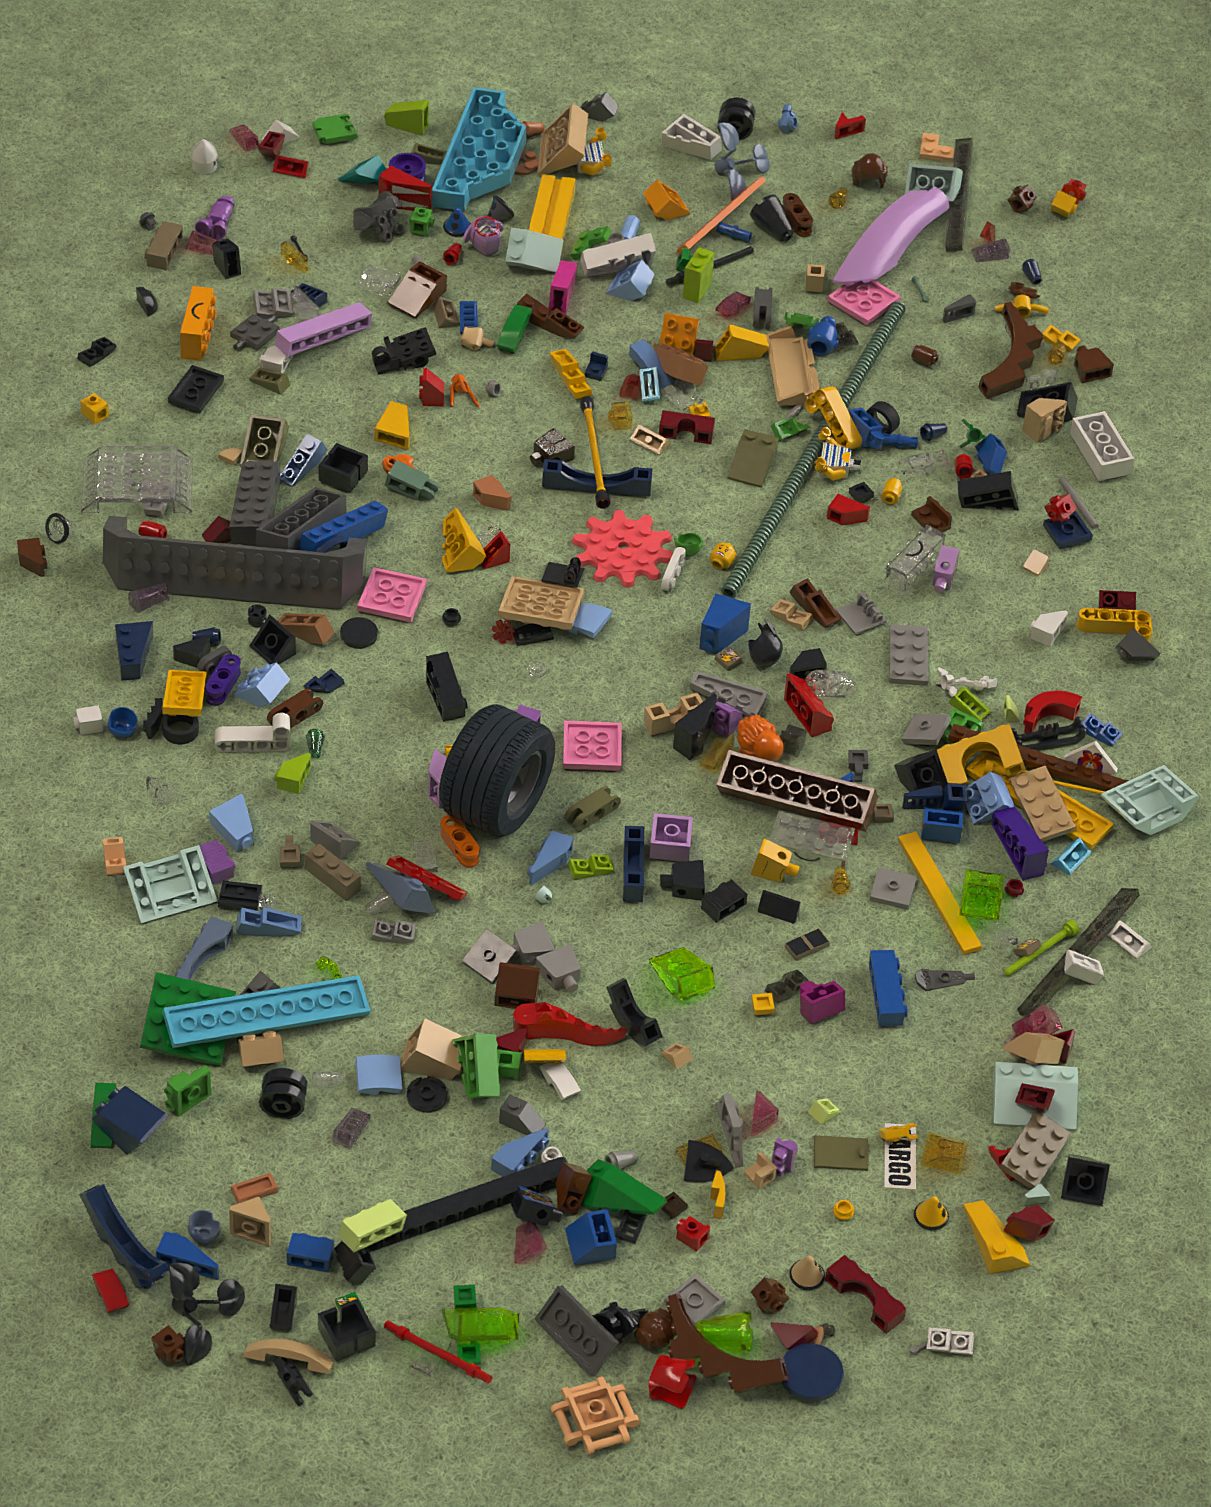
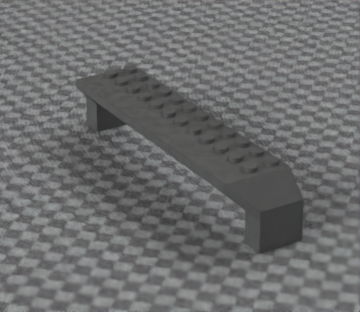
[102,516,368,609]

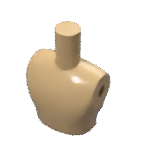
[460,327,494,351]

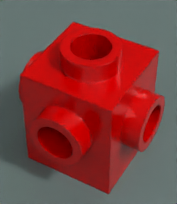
[1061,179,1087,205]
[1044,493,1077,522]

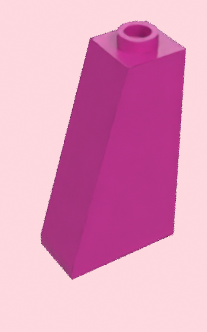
[549,260,578,314]

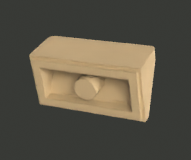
[629,424,671,455]

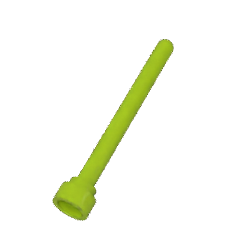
[1004,919,1080,976]

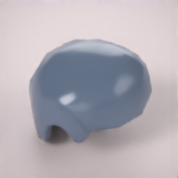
[188,1210,220,1244]

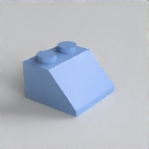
[606,260,655,301]

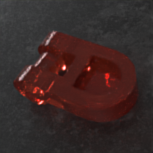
[619,374,641,400]

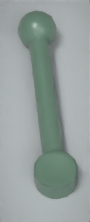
[912,276,929,302]

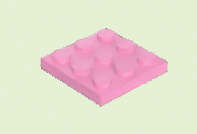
[827,280,901,326]
[357,567,427,622]
[563,721,622,771]

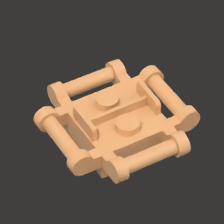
[550,1376,640,1455]

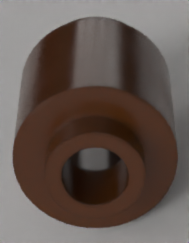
[911,345,939,367]

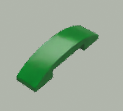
[453,1284,481,1365]

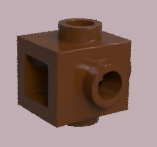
[1007,184,1037,213]
[750,1277,789,1313]
[151,1325,185,1366]

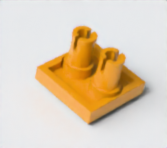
[659,312,700,354]

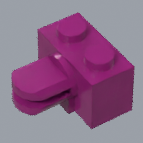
[800,981,845,1024]

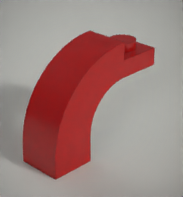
[1023,690,1082,733]

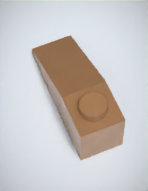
[278,613,334,645]

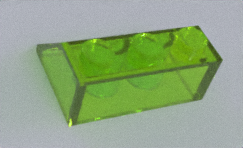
[442,1307,520,1345]

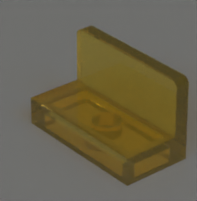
[700,733,735,773]

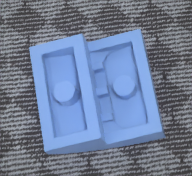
[566,603,613,638]
[355,1055,402,1095]

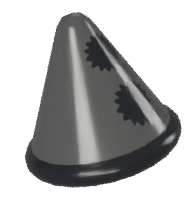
[487,195,515,221]

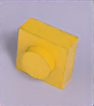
[751,993,775,1015]

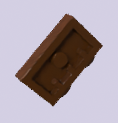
[911,496,952,537]

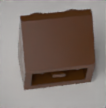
[494,962,540,1009]

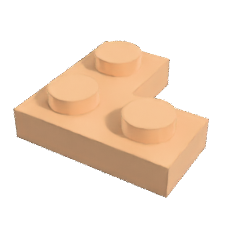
[920,133,954,162]

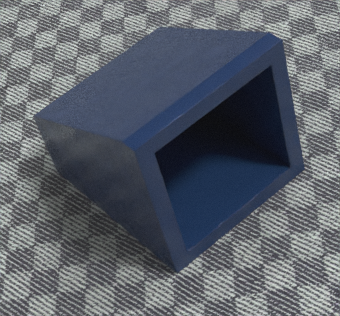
[91,1086,168,1154]

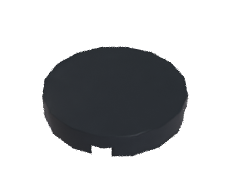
[340,617,378,649]
[407,1076,448,1113]

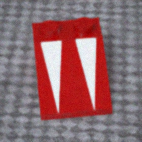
[379,166,432,211]

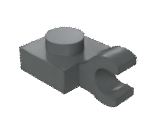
[848,750,868,782]

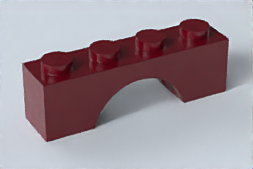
[825,1255,906,1334]

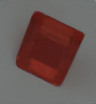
[980,222,995,245]

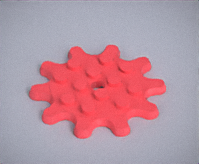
[572,510,673,588]

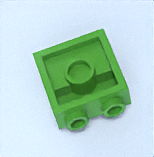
[164,1065,211,1116]

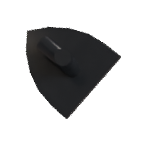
[684,1140,734,1182]

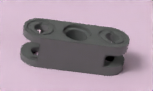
[753,287,773,328]

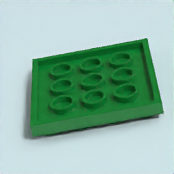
[139,972,236,1067]

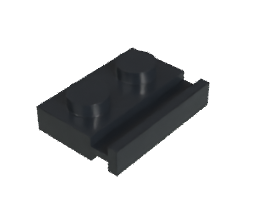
[218,880,262,911]

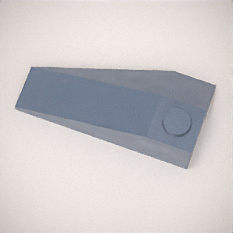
[365,862,434,914]

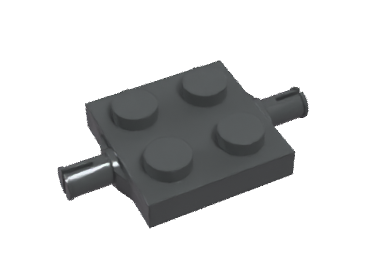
[230,314,280,351]

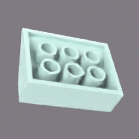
[993,1061,1078,1131]

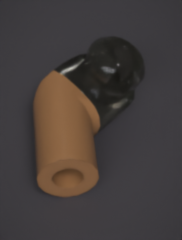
[810,1323,835,1345]

